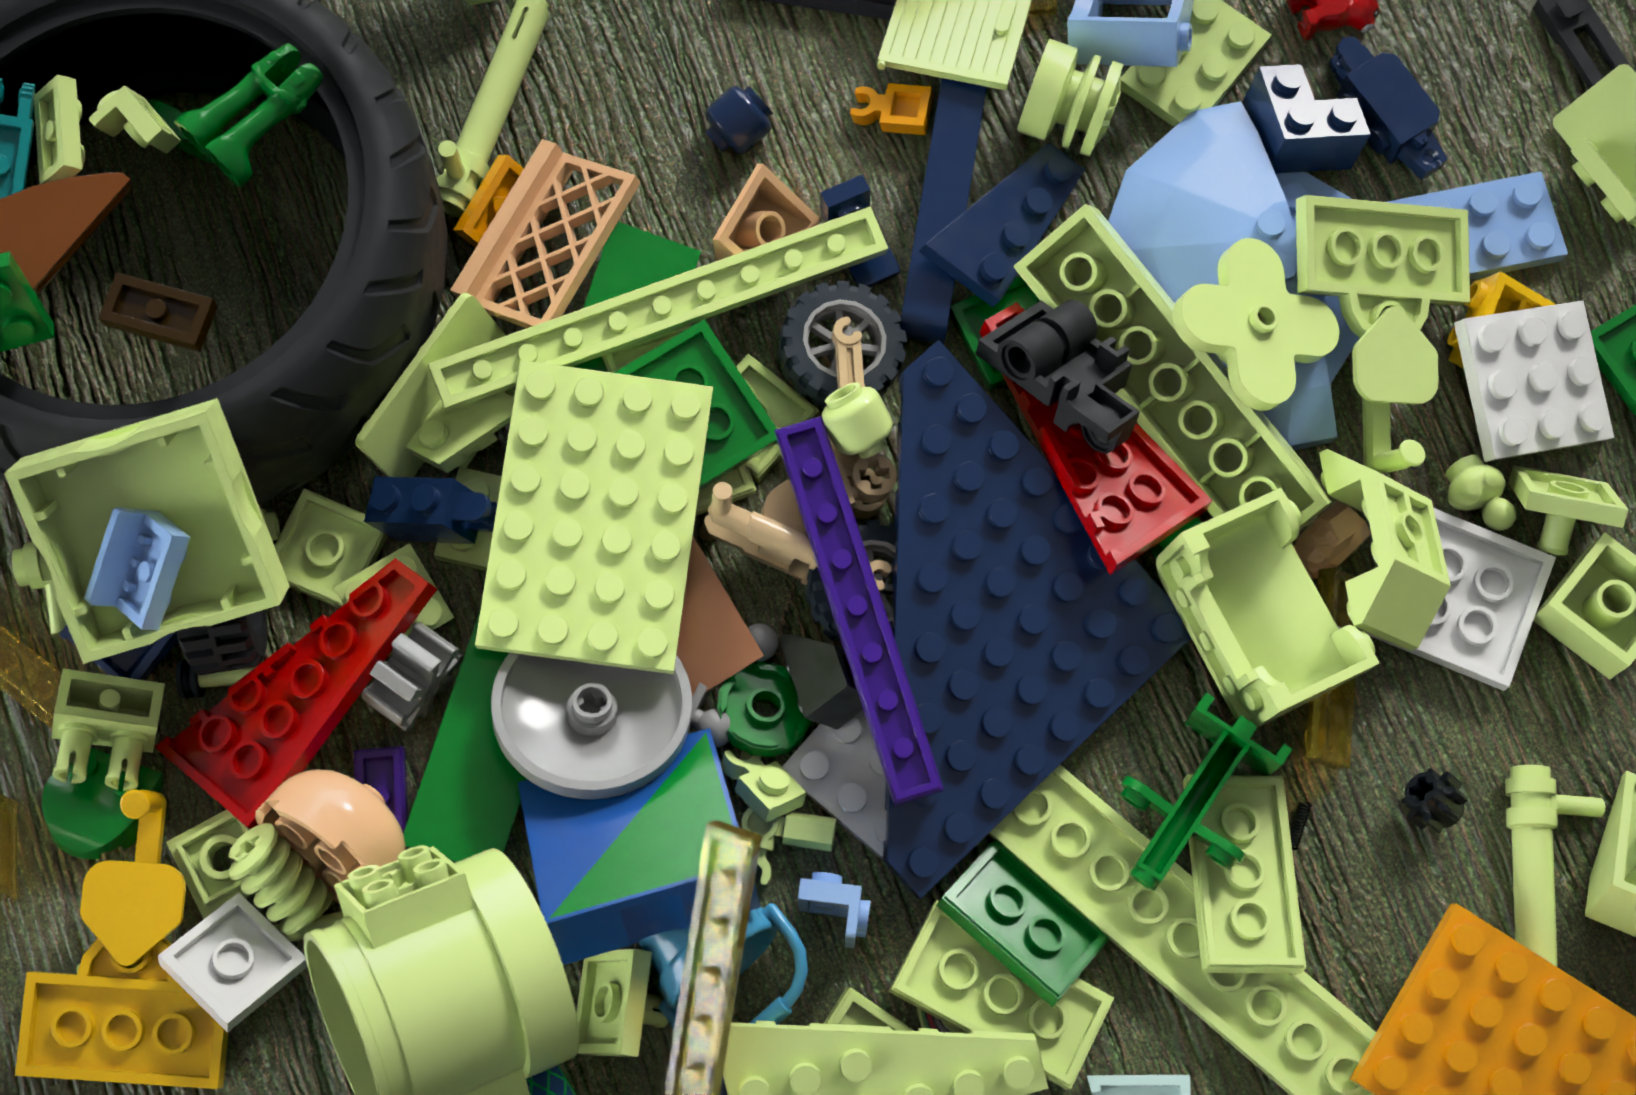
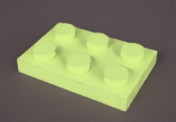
[1121,0,1272,127]

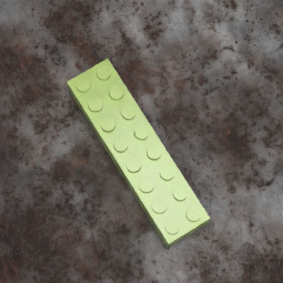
[1013,204,1335,530]

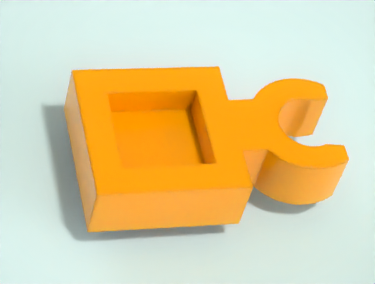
[850,83,934,135]

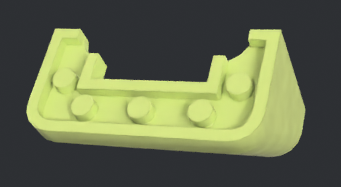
[1156,487,1380,728]

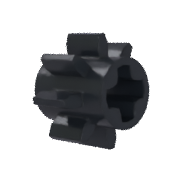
[1401,768,1468,833]

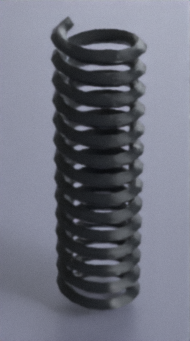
[1290,801,1312,850]

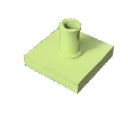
[1508,465,1629,555]
[576,949,668,1057]

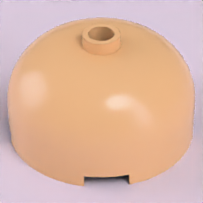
[255,769,406,904]

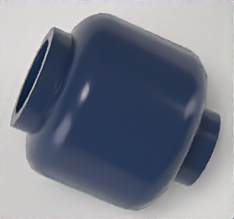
[705,86,773,154]

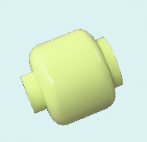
[821,382,894,459]

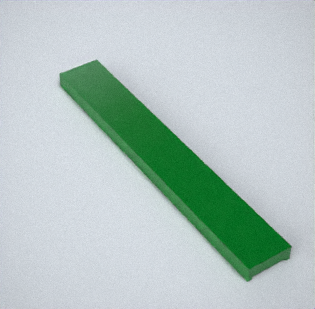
[403,222,701,863]

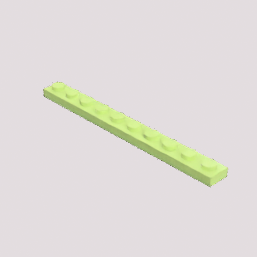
[428,206,888,412]

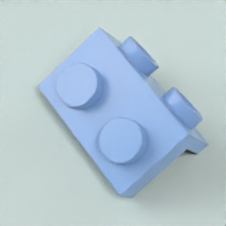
[84,507,190,630]
[798,872,870,948]

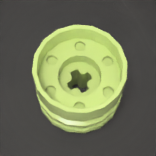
[1017,39,1124,157]

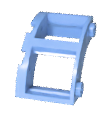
[1067,0,1194,67]

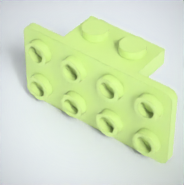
[1553,64,1636,228]
[355,293,515,477]

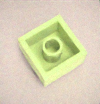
[1533,532,1636,679]

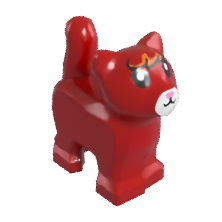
[1286,0,1380,41]

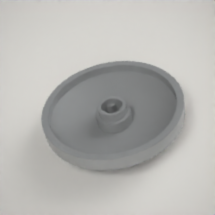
[491,653,692,799]

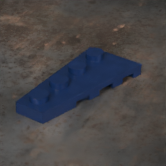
[918,142,1085,307]

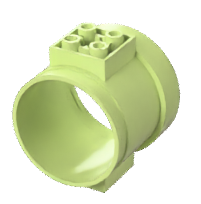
[304,846,579,1095]

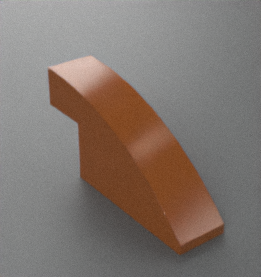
[0,172,131,296]

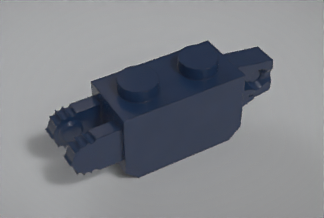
[1329,36,1448,180]

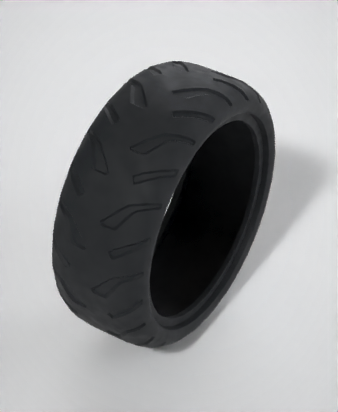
[0,0,447,505]

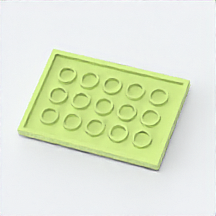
[475,360,713,674]

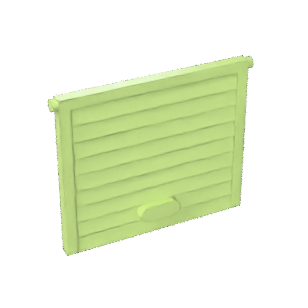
[877,0,1032,91]

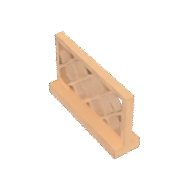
[450,139,641,328]

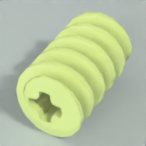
[228,823,333,935]

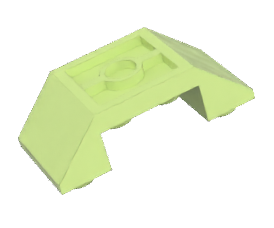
[1319,449,1451,651]

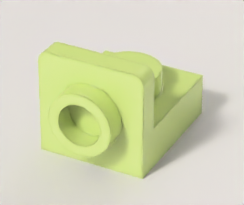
[89,85,181,154]

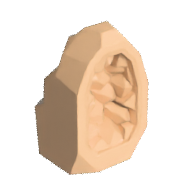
[1294,500,1371,579]

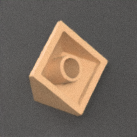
[713,164,821,295]

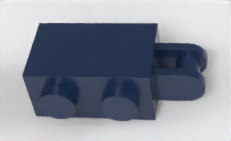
[364,476,497,544]

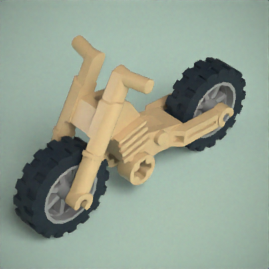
[699,281,907,647]

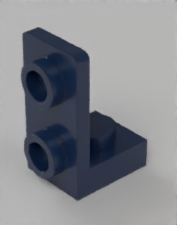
[820,174,900,288]

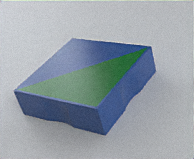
[518,728,761,965]

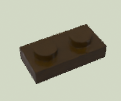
[98,272,218,352]

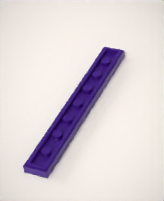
[775,416,944,807]

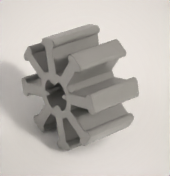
[362,622,464,731]

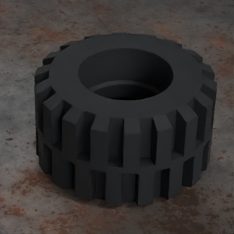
[176,609,267,676]

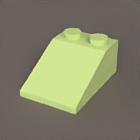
[1585,771,1636,937]

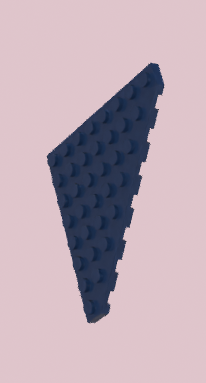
[883,340,1191,899]

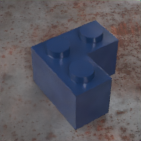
[1242,64,1371,174]

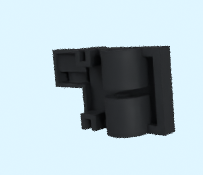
[976,300,1140,453]

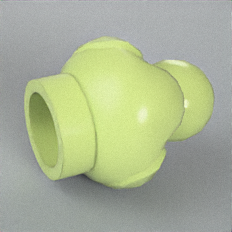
[1445,455,1516,531]

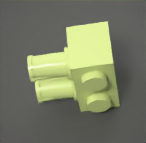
[51,668,165,791]

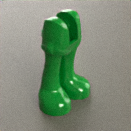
[174,43,324,188]

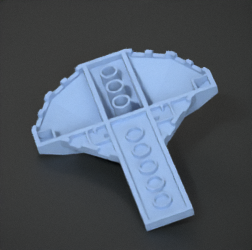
[1108,101,1568,451]

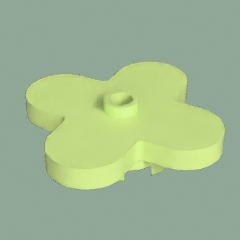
[1172,238,1340,411]

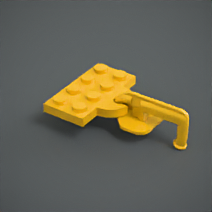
[15,789,229,1089]

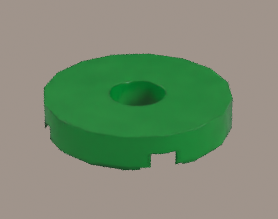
[716,662,812,757]

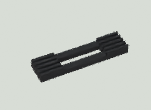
[1533,0,1633,89]

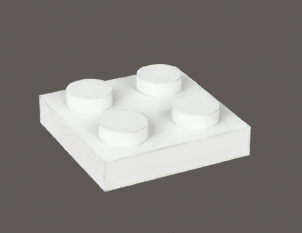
[158,892,307,1033]

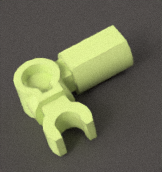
[742,807,837,886]

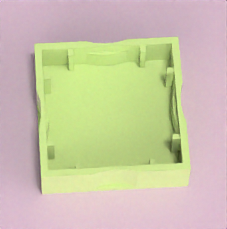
[4,398,290,664]

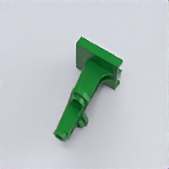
[1119,692,1292,891]

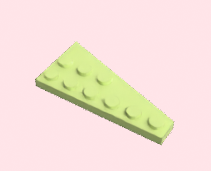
[709,1018,1049,1095]

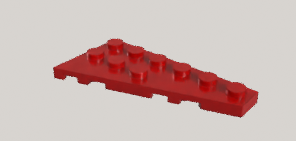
[979,302,1213,575]
[154,558,437,829]

